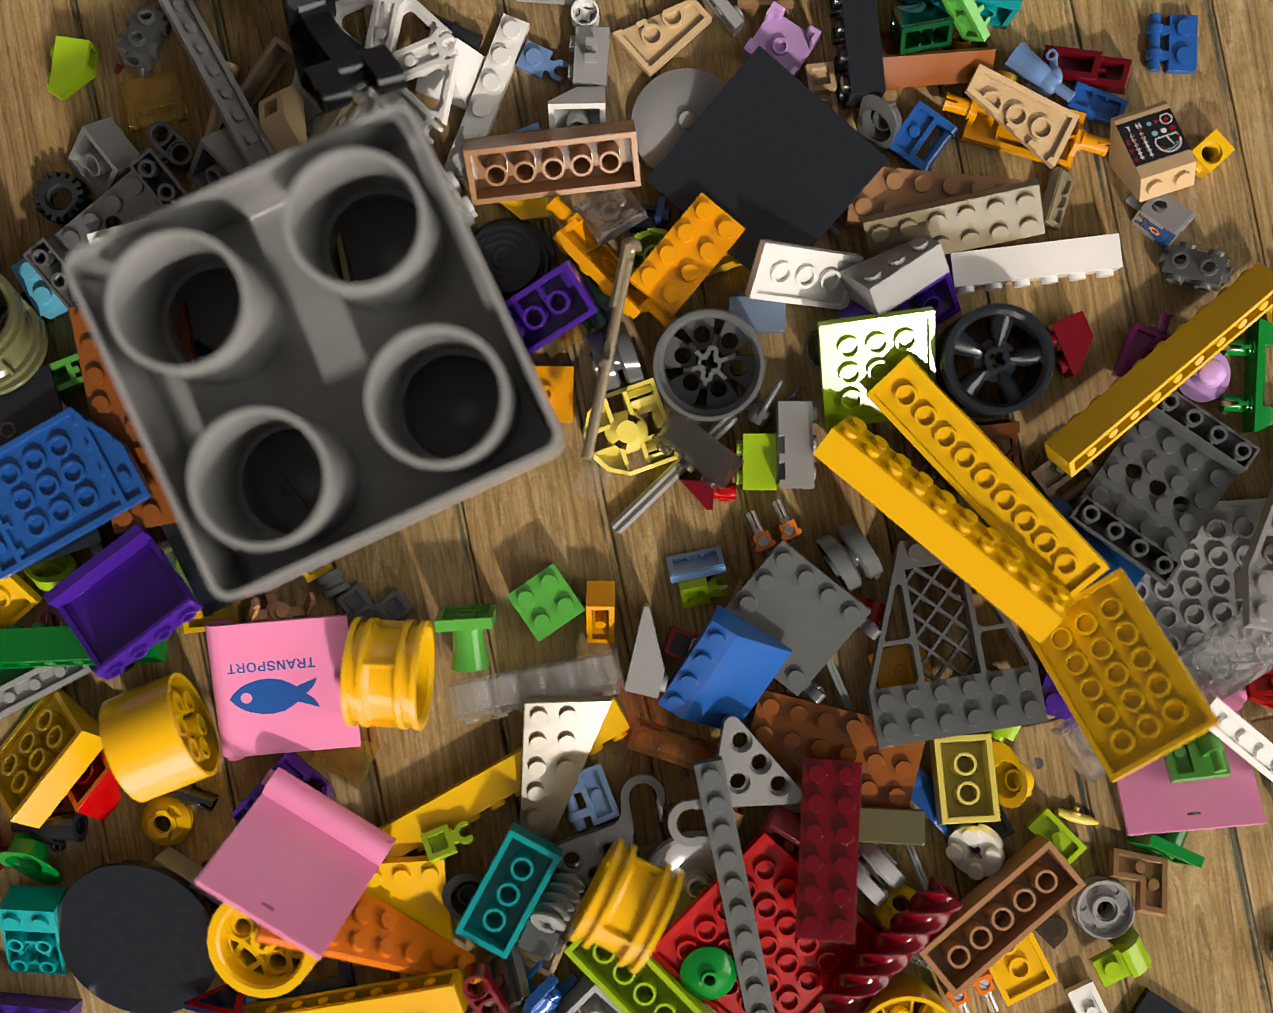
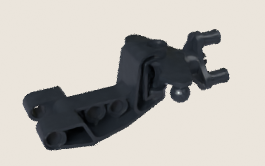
[281,0,406,114]

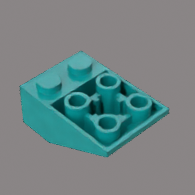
[0,885,67,975]

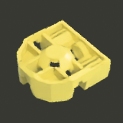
[583,378,681,476]

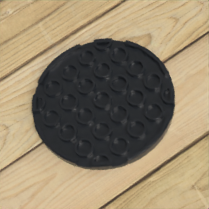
[58,860,218,1013]

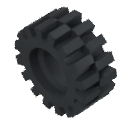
[33,171,92,226]

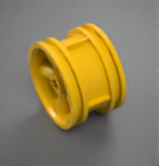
[340,617,435,731]
[568,836,685,974]

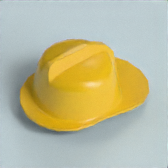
[992,741,1034,808]

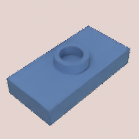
[666,546,726,584]

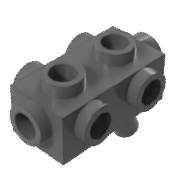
[116,5,171,79]
[1158,242,1233,293]

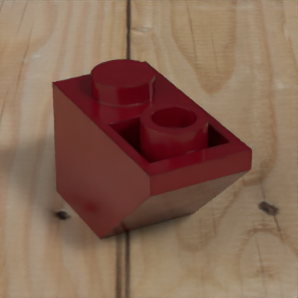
[1045,311,1094,378]

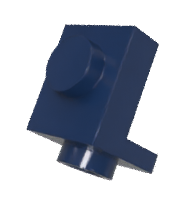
[629,196,671,234]

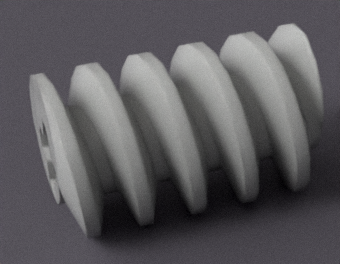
[530,868,586,934]

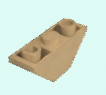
[258,83,307,155]

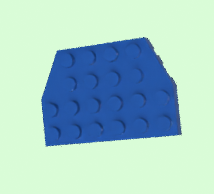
[0,407,154,579]

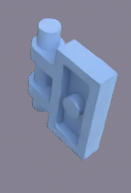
[567,761,620,831]

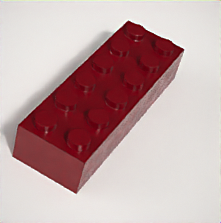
[795,758,862,944]

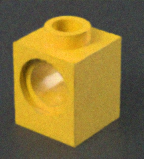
[1191,129,1235,179]

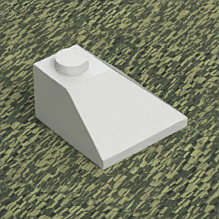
[415,31,486,111]
[548,86,606,129]

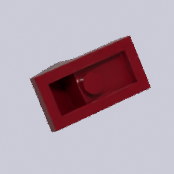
[680,453,716,510]

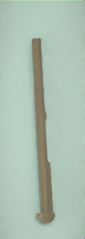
[581,237,642,460]

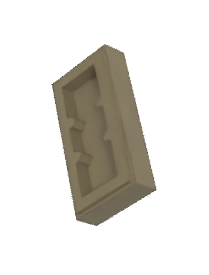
[1042,167,1075,231]

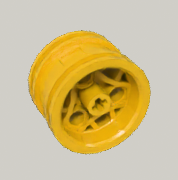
[207,902,319,998]

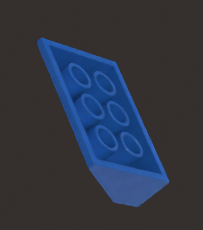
[658,605,792,729]

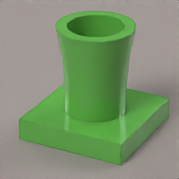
[434,603,498,672]

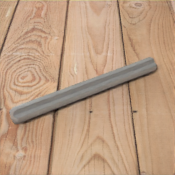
[611,415,738,534]

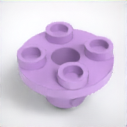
[1177,352,1231,402]

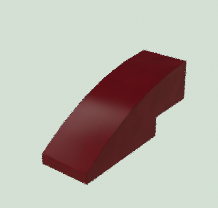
[1042,45,1133,95]

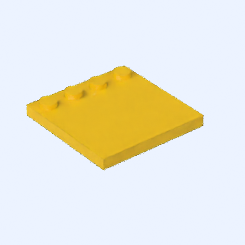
[342,856,454,967]

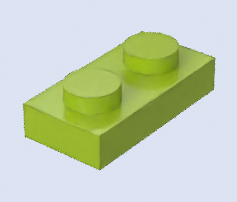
[1025,806,1087,864]

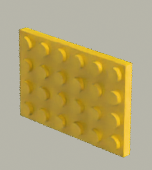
[1022,568,1221,782]

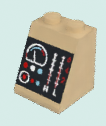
[1108,101,1196,202]

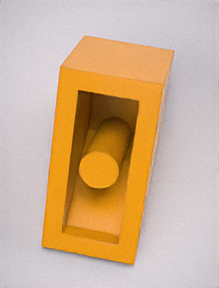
[586,580,615,643]

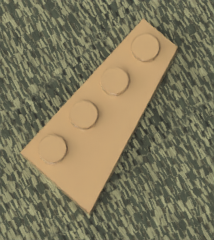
[964,64,1080,169]

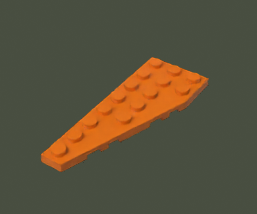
[255,891,475,984]

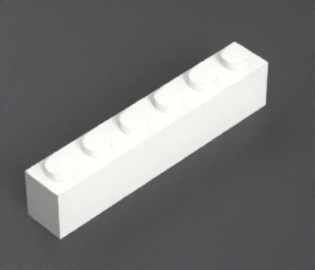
[945,233,1123,295]

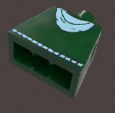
[890,0,954,55]

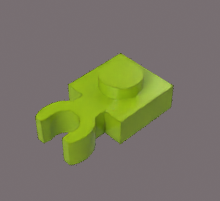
[420,821,475,864]

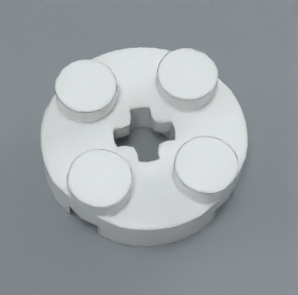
[946,823,1005,880]

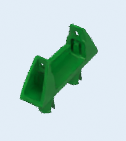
[1218,318,1273,433]

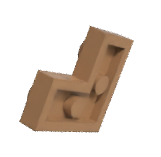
[1109,848,1168,917]

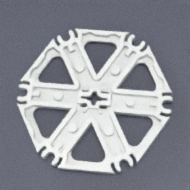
[292,0,460,144]

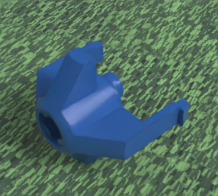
[521,961,580,1013]

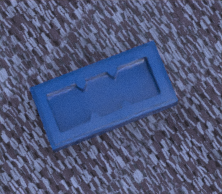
[1064,80,1129,128]

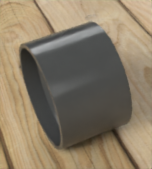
[653,306,765,421]

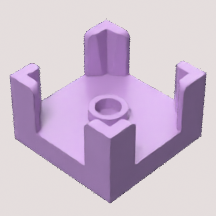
[741,1,821,77]

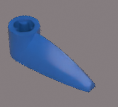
[911,767,951,837]

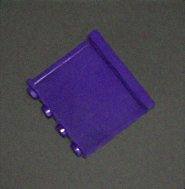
[43,524,203,680]

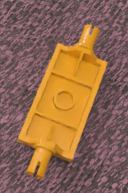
[941,92,1110,170]
[546,196,679,329]

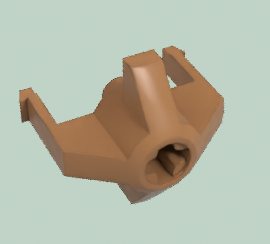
[246,586,316,622]

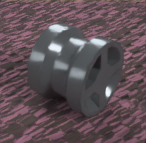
[315,567,351,599]

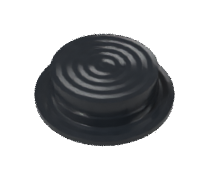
[473,217,557,302]

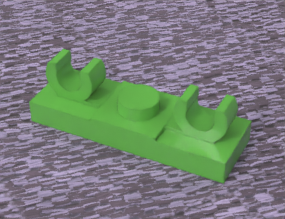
[942,0,991,42]

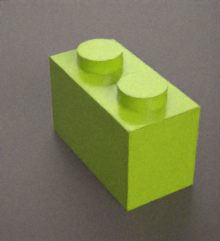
[736,434,777,491]

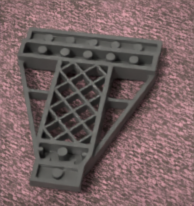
[865,519,1048,748]

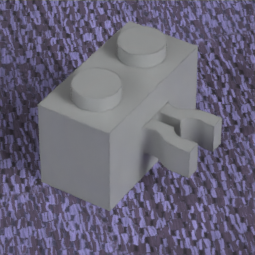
[568,25,610,92]

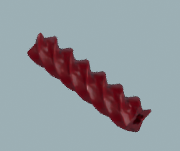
[817,875,963,1013]

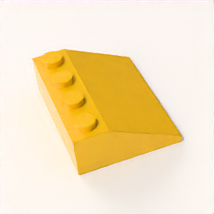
[0,688,103,828]

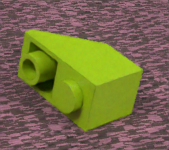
[47,36,100,100]

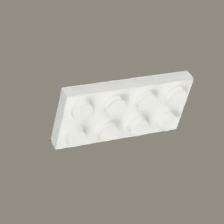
[745,239,864,310]

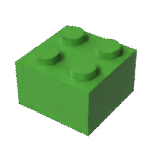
[507,562,586,642]

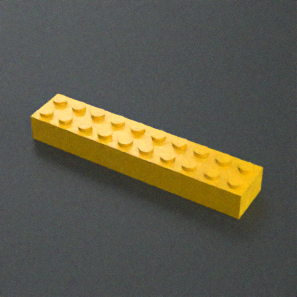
[812,415,1074,643]

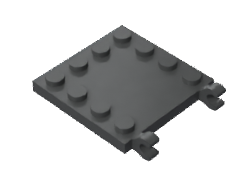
[724,539,882,704]

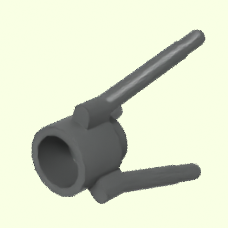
[745,357,802,429]

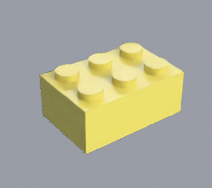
[929,734,1001,825]

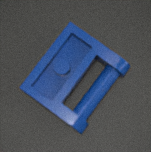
[886,100,959,171]

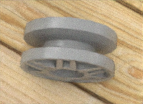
[1069,874,1136,940]

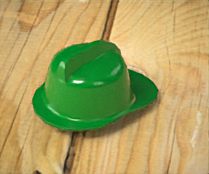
[0,833,62,885]

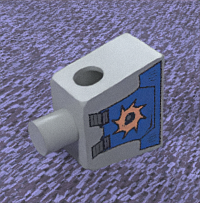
[1125,193,1197,251]

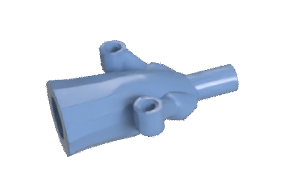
[1003,42,1076,102]

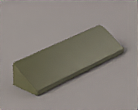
[859,806,925,845]

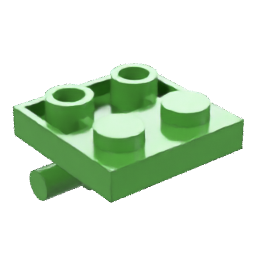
[1163,730,1231,783]

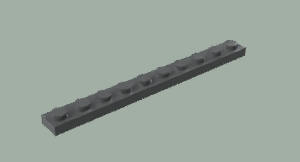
[693,756,775,1013]

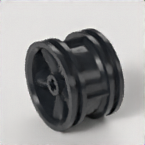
[935,303,1055,418]

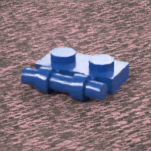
[1145,13,1198,74]

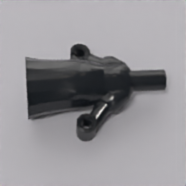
[11,799,88,853]

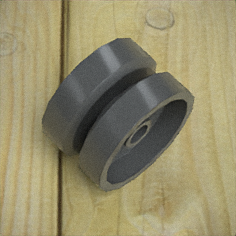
[586,322,644,393]
[815,519,883,592]

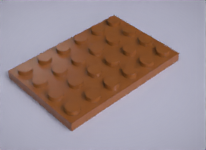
[737,689,925,814]

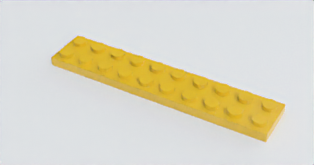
[866,354,1110,598]

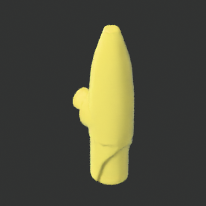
[1055,806,1099,825]

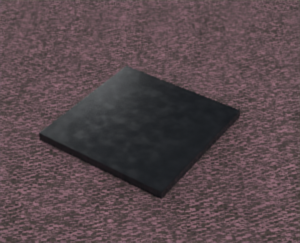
[646,45,889,272]

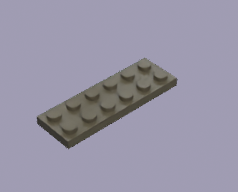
[863,178,1045,257]

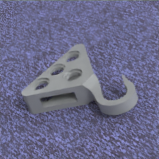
[667,715,802,847]
[551,772,665,886]

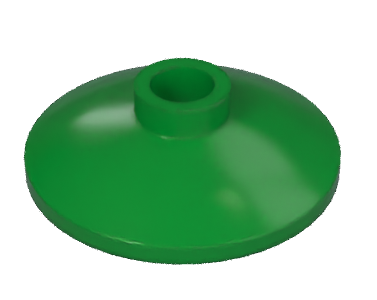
[680,946,737,1000]

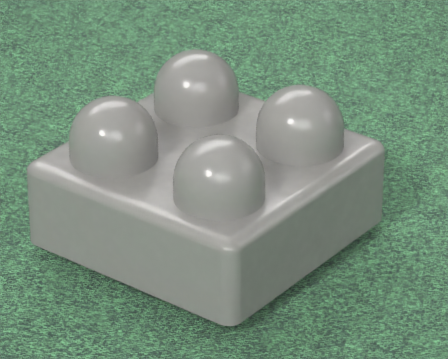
[64,103,566,600]

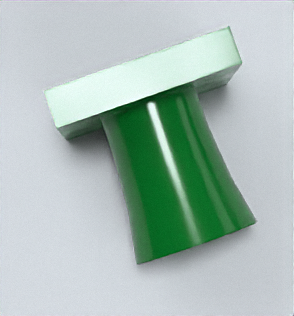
[1125,813,1205,868]

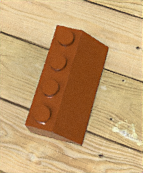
[880,25,996,90]

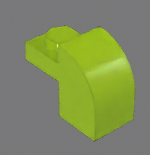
[1089,927,1152,988]

